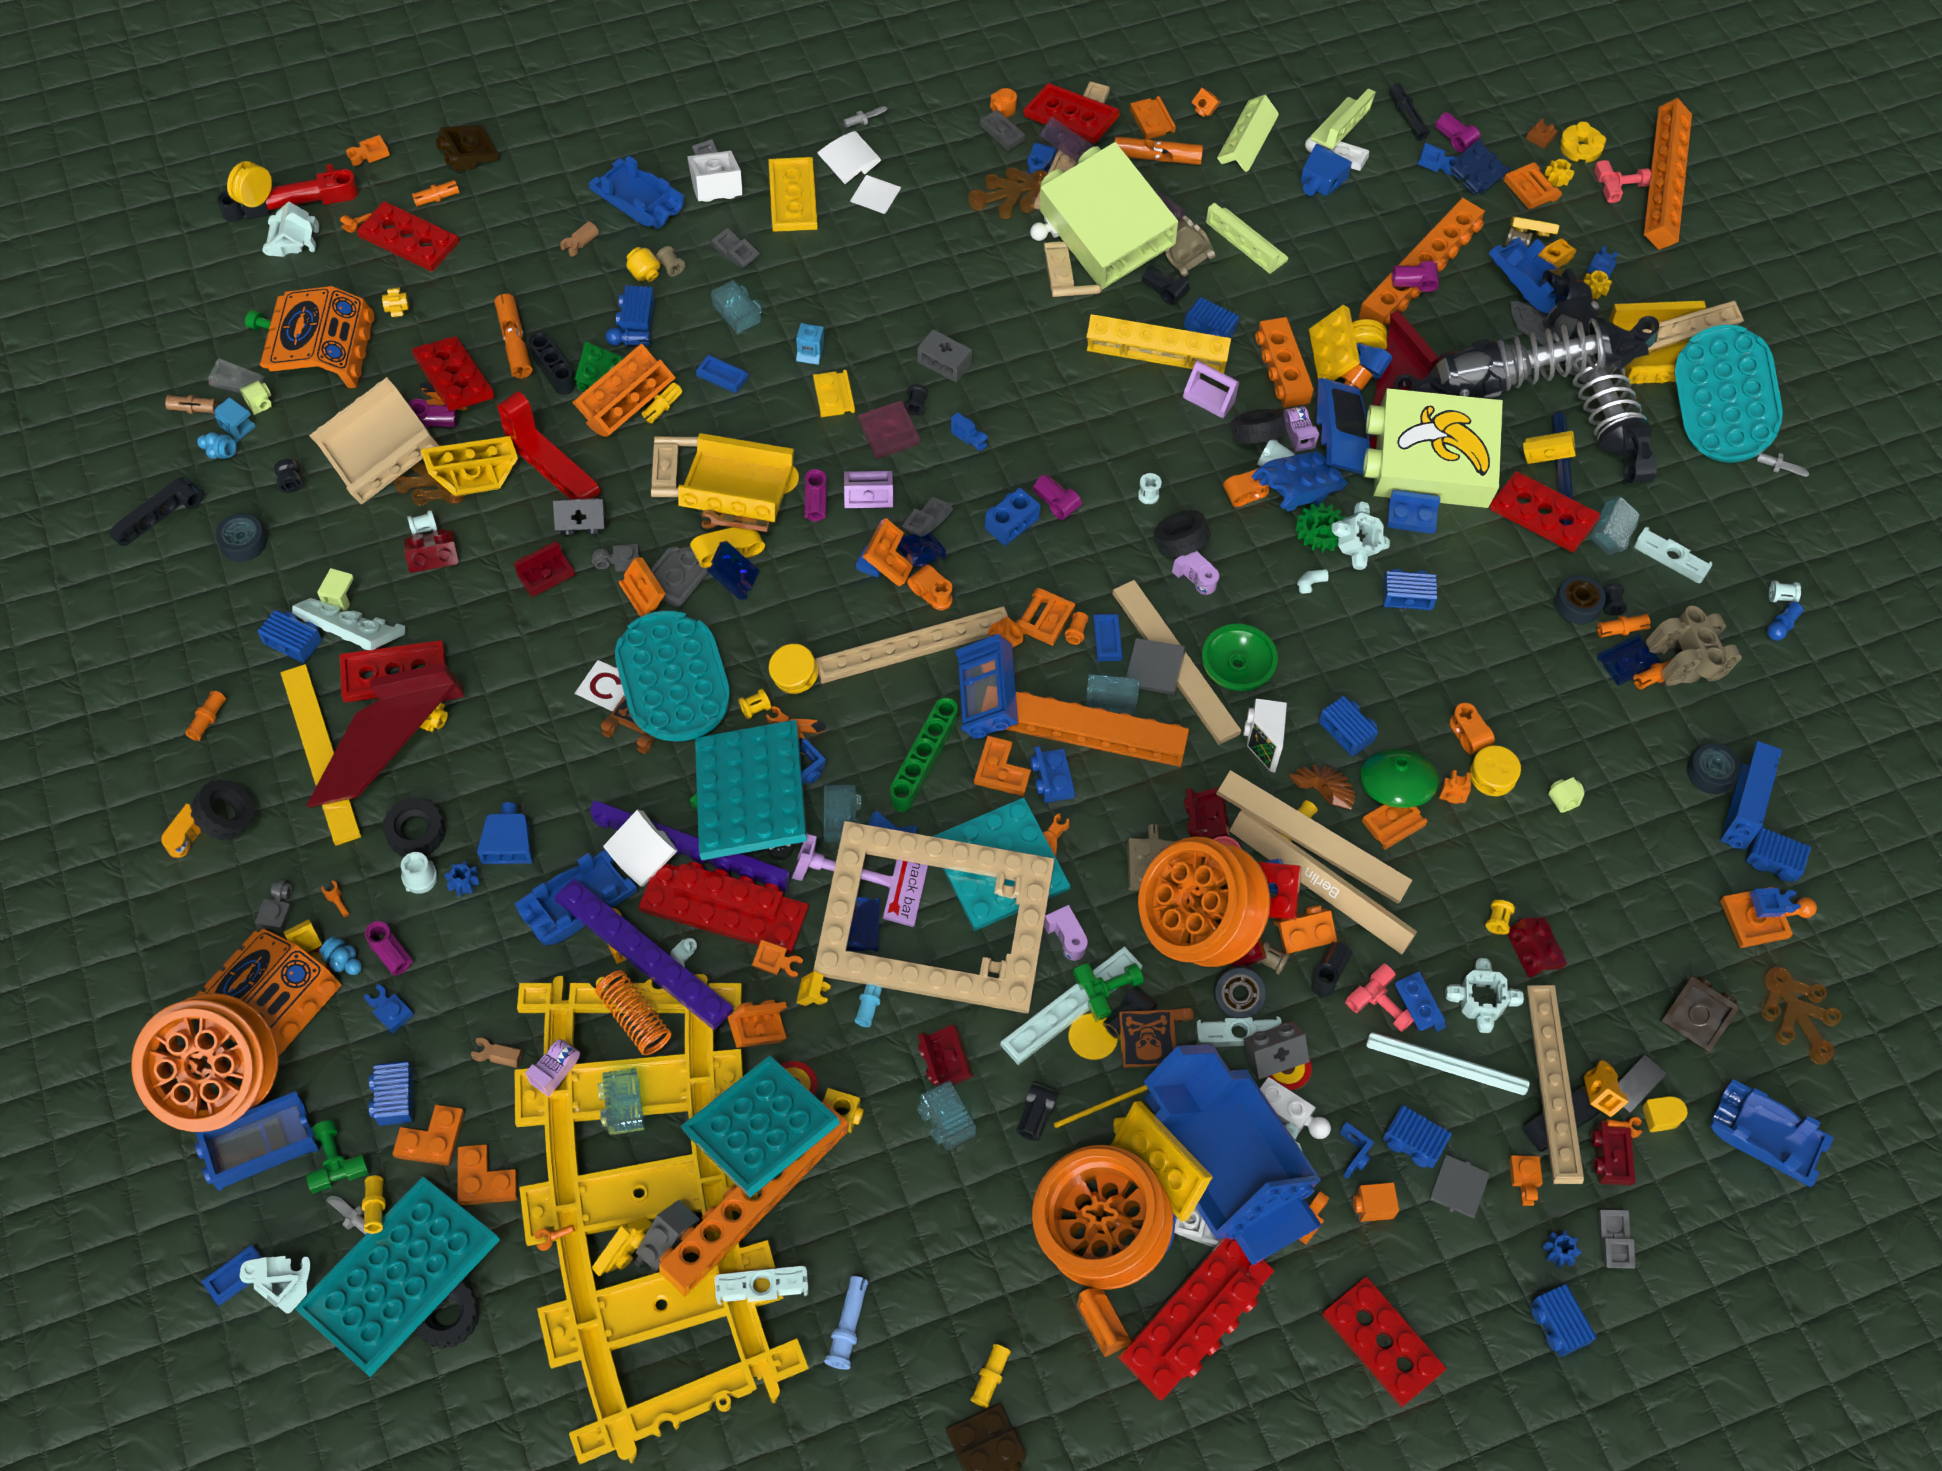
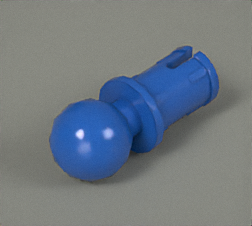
[605,327,651,347]
[1767,602,1803,641]

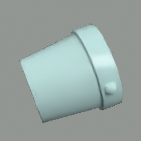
[1257,439,1295,467]
[401,852,438,893]

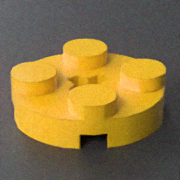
[1560,122,1606,163]

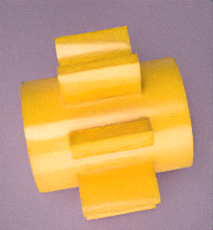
[1544,159,1574,187]
[1583,270,1612,299]
[382,288,409,317]
[420,703,448,732]

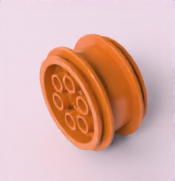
[1138,837,1270,967]
[131,993,279,1132]
[1032,1145,1173,1290]

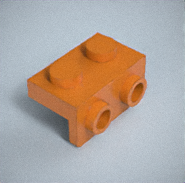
[1273,905,1337,954]
[728,1000,787,1048]

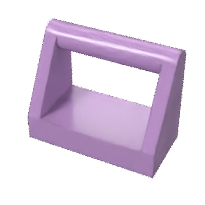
[1183,361,1239,418]
[844,471,893,508]

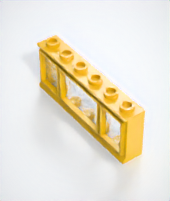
[1087,314,1231,374]

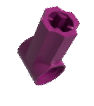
[1435,112,1481,153]
[1391,261,1439,292]
[408,399,457,428]
[805,469,827,521]
[1033,474,1082,520]
[365,921,413,976]

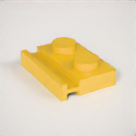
[1509,216,1559,237]
[813,370,855,417]
[592,1217,652,1276]

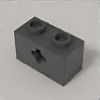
[917,330,972,383]
[1243,1021,1309,1079]

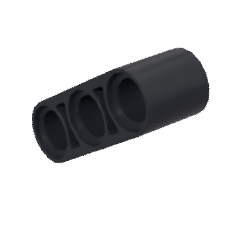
[529,332,575,395]
[1522,1087,1601,1153]

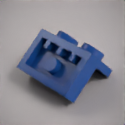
[1386,490,1440,534]
[1030,746,1075,803]
[1395,972,1446,1032]

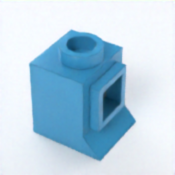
[796,323,824,365]
[214,398,256,443]

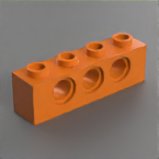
[1255,317,1314,408]

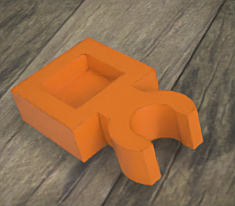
[346,135,390,166]
[1439,770,1471,804]
[752,940,803,978]

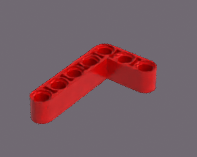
[497,391,601,499]

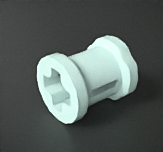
[1138,473,1162,504]
[407,510,437,535]
[1769,580,1801,603]

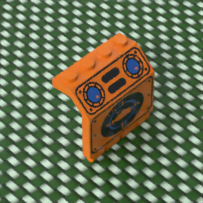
[260,286,374,388]
[195,928,341,1056]

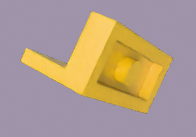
[1523,431,1576,464]

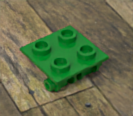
[575,341,624,392]

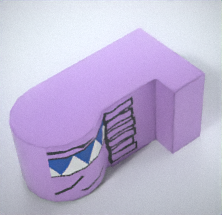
[1284,406,1319,452]
[1172,551,1219,595]
[1043,905,1088,961]
[525,1039,580,1097]

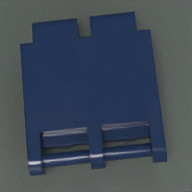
[1450,139,1511,195]

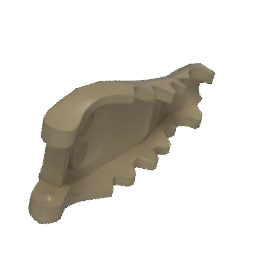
[1165,205,1216,278]

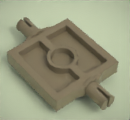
[1127,824,1176,891]

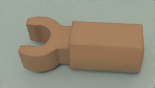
[560,221,599,257]
[471,1038,523,1068]

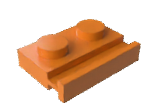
[1130,96,1176,140]
[619,558,666,617]
[1361,805,1428,850]

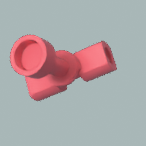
[1594,160,1651,203]
[1345,963,1414,1032]

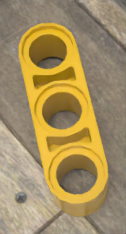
[690,527,765,568]

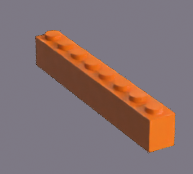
[982,686,1189,767]

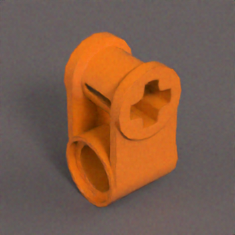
[1223,468,1269,507]
[907,564,953,611]
[1449,703,1495,755]

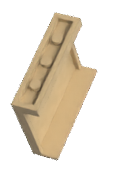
[309,377,439,505]

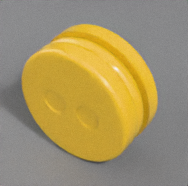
[227,161,272,207]
[1352,319,1387,350]
[769,644,819,694]
[1469,745,1521,796]

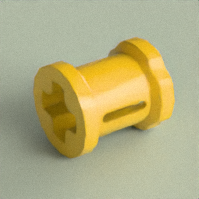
[738,689,771,720]
[1485,900,1515,935]

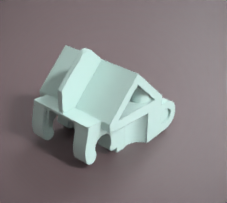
[263,202,320,257]
[240,1256,310,1313]

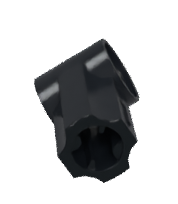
[1142,264,1190,305]
[1311,941,1353,997]
[1103,986,1158,1040]
[1016,1081,1060,1141]

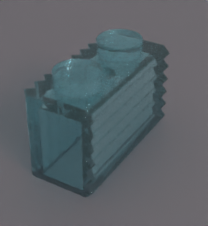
[711,280,762,334]
[1590,496,1640,555]
[1085,674,1140,715]
[824,785,861,842]
[598,1068,644,1135]
[917,1080,976,1150]

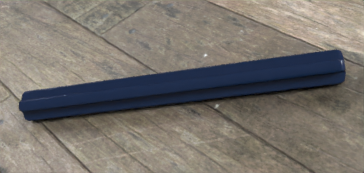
[1552,412,1573,526]

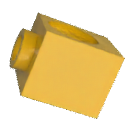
[824,1088,864,1133]

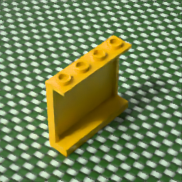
[1609,301,1706,384]
[678,433,794,522]

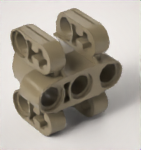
[1646,606,1742,686]

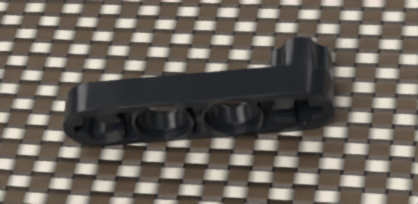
[110,477,203,546]

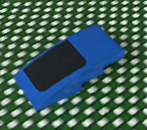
[1316,378,1370,475]

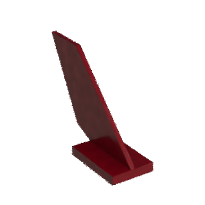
[1369,310,1439,449]
[306,663,465,808]

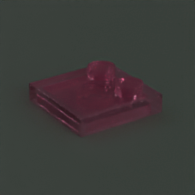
[858,400,920,459]

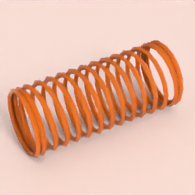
[595,970,671,1055]

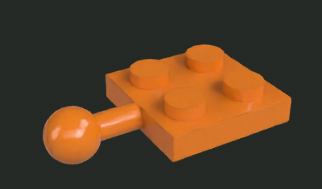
[1720,887,1817,948]

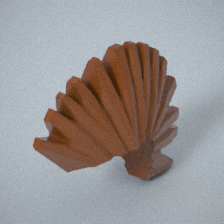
[1289,764,1355,810]

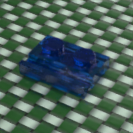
[897,532,946,566]
[707,541,760,600]
[1597,634,1661,686]
[846,897,880,952]

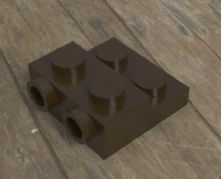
[436,125,499,171]
[1661,976,1740,1053]
[946,1405,1026,1471]

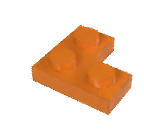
[862,518,913,587]
[974,736,1031,797]
[393,1105,465,1166]
[457,1144,517,1206]

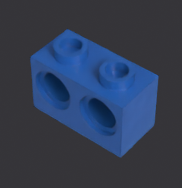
[985,488,1041,546]

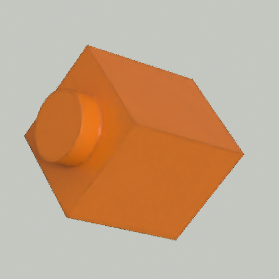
[1353,1183,1399,1222]

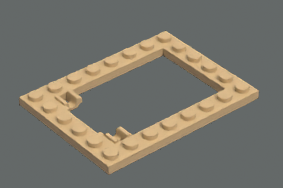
[813,821,1054,1014]

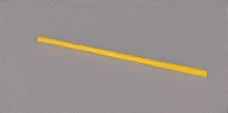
[1053,1085,1148,1128]

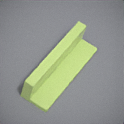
[1310,89,1376,150]
[1217,95,1279,172]
[1206,203,1288,274]

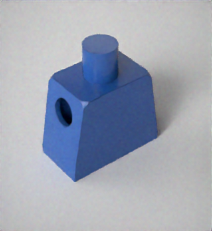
[1300,144,1352,196]
[478,802,533,864]

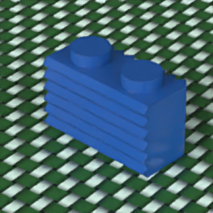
[616,285,654,333]
[1184,297,1239,338]
[1383,569,1437,611]
[258,610,322,664]
[1319,695,1379,757]
[1745,827,1811,882]
[369,1061,413,1126]
[1382,1105,1452,1169]
[1531,1284,1597,1357]

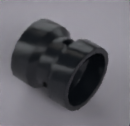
[274,459,303,493]

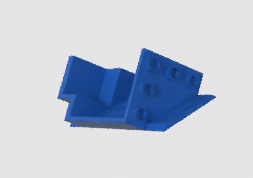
[1143,1044,1322,1266]

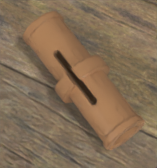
[165,395,218,414]

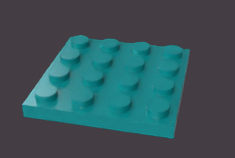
[932,798,1071,931]
[681,1055,840,1198]

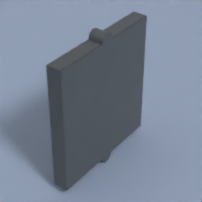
[1429,1155,1490,1219]

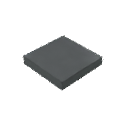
[1125,638,1186,695]

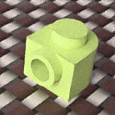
[240,381,272,415]
[1548,777,1585,812]

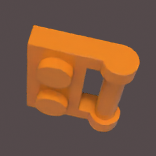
[1504,162,1562,210]
[1016,588,1075,646]

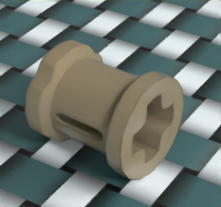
[1504,227,1533,247]
[656,246,685,277]
[1256,942,1290,975]

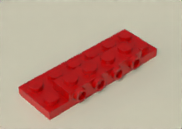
[639,862,809,955]
[1118,1238,1274,1400]

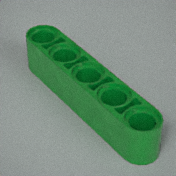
[890,698,958,812]

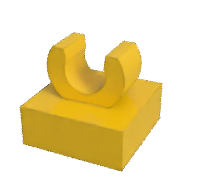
[284,919,322,953]
[796,971,831,1006]

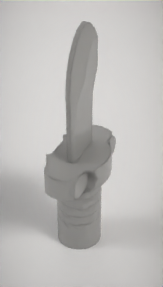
[843,106,887,128]
[1756,453,1809,477]
[326,1196,367,1235]

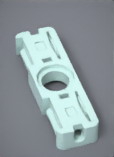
[1634,527,1712,583]
[1195,1016,1282,1047]
[715,1266,809,1305]

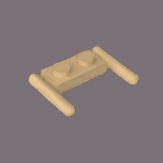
[1044,241,1102,297]
[651,436,698,497]

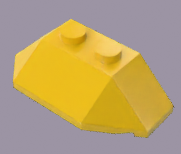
[421,436,518,496]

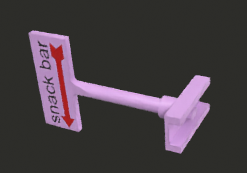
[792,834,928,927]

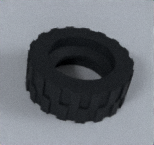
[1231,409,1286,444]
[1154,510,1211,557]
[190,779,256,840]
[383,797,445,857]
[415,1282,479,1349]

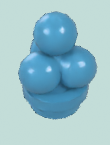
[197,432,237,459]
[319,936,362,975]

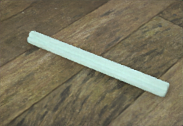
[1367,1032,1529,1095]

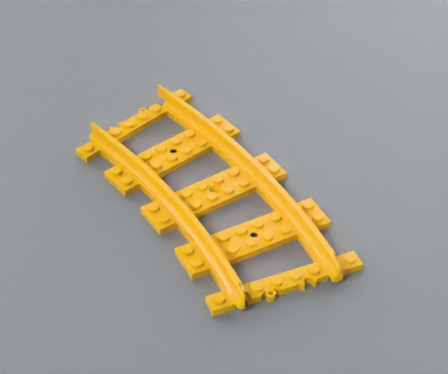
[515,974,808,1464]

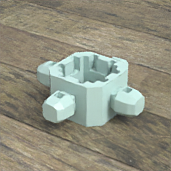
[1332,502,1390,570]
[1445,958,1524,1033]

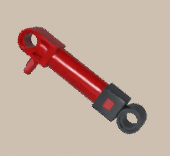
[217,164,358,222]

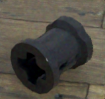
[904,384,928,416]
[1603,583,1627,616]

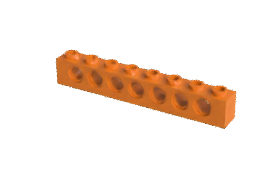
[1644,98,1692,250]
[1358,198,1485,327]
[659,1100,849,1297]

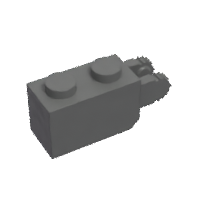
[635,1200,700,1275]

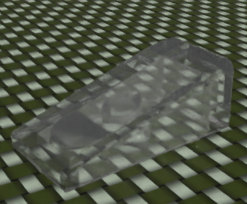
[209,358,264,393]

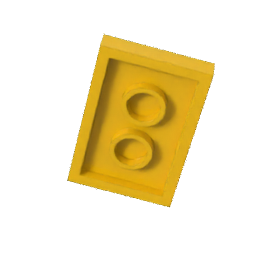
[1309,305,1360,381]

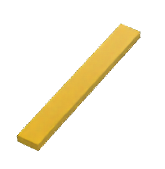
[280,664,361,846]

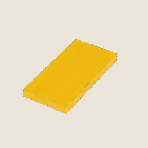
[768,157,818,232]
[1111,1101,1213,1222]

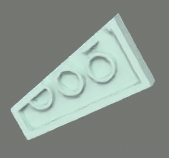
[292,598,405,651]

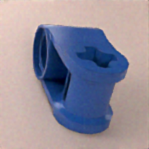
[1026,142,1057,184]
[1356,343,1393,379]

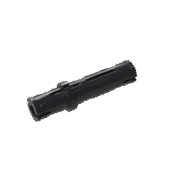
[1389,83,1430,140]

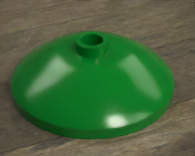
[1202,624,1278,691]
[1360,748,1439,808]

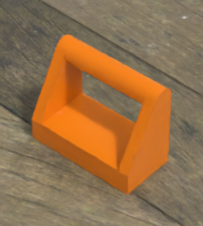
[1077,1289,1131,1357]

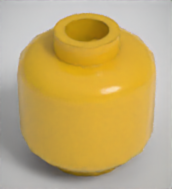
[626,247,660,282]

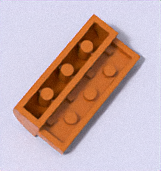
[572,343,676,437]

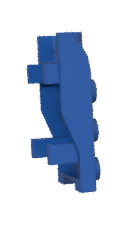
[589,155,684,228]
[1489,237,1557,314]
[1251,451,1348,511]
[514,849,637,946]
[1709,1079,1834,1187]

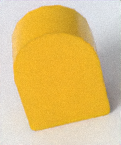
[1642,1096,1688,1132]

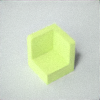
[317,568,354,611]

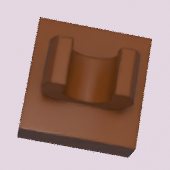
[1526,119,1558,149]

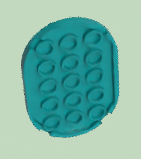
[1675,325,1783,463]
[615,611,730,742]

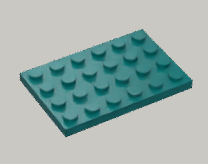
[695,720,807,860]
[294,1177,500,1377]

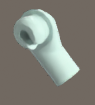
[1297,569,1328,594]
[670,938,697,968]

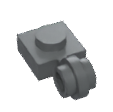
[591,544,639,572]
[255,879,293,932]

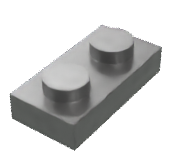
[980,110,1025,151]

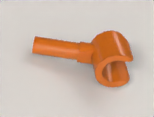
[340,213,372,233]
[321,880,350,917]
[1606,1117,1643,1138]
[535,1225,575,1251]

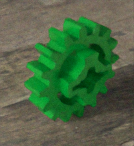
[1295,503,1347,553]

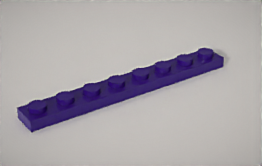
[590,800,790,892]
[554,878,733,1030]

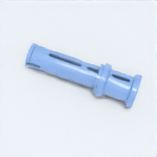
[824,1276,868,1369]

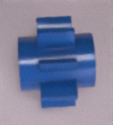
[445,861,480,897]
[1542,1230,1581,1269]

